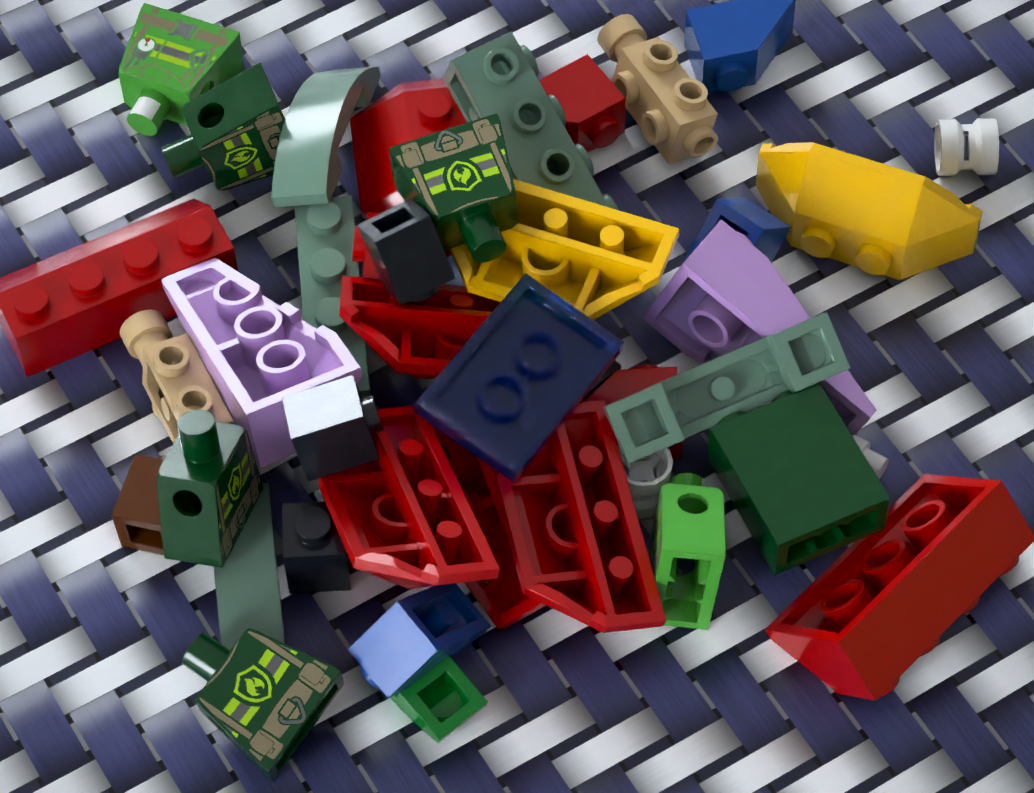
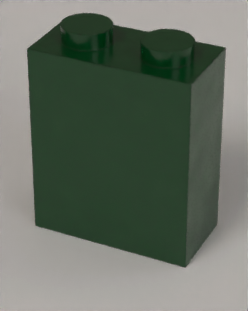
[708,383,890,575]

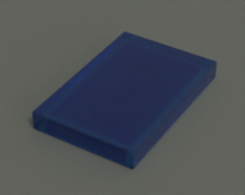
[414,273,624,483]

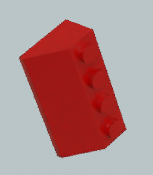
[0,198,238,377]
[764,474,1034,701]

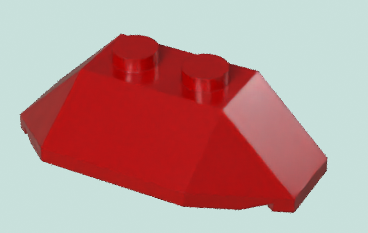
[350,78,466,258]
[339,276,582,383]
[494,400,666,633]
[318,405,500,589]

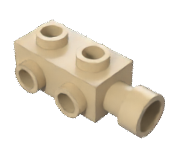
[597,14,718,164]
[120,309,234,443]

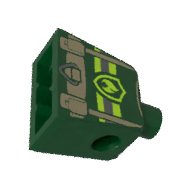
[161,63,285,191]
[389,113,518,263]
[156,410,263,568]
[182,628,344,782]

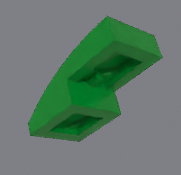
[390,655,488,743]

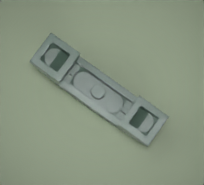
[271,67,381,207]
[603,312,850,464]
[214,483,286,650]

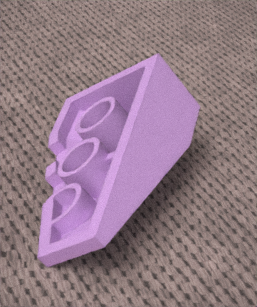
[642,219,877,435]
[161,258,362,468]

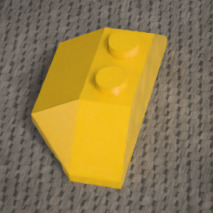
[756,142,983,280]
[449,179,679,327]

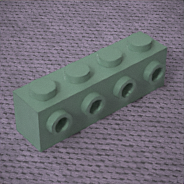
[443,31,619,210]

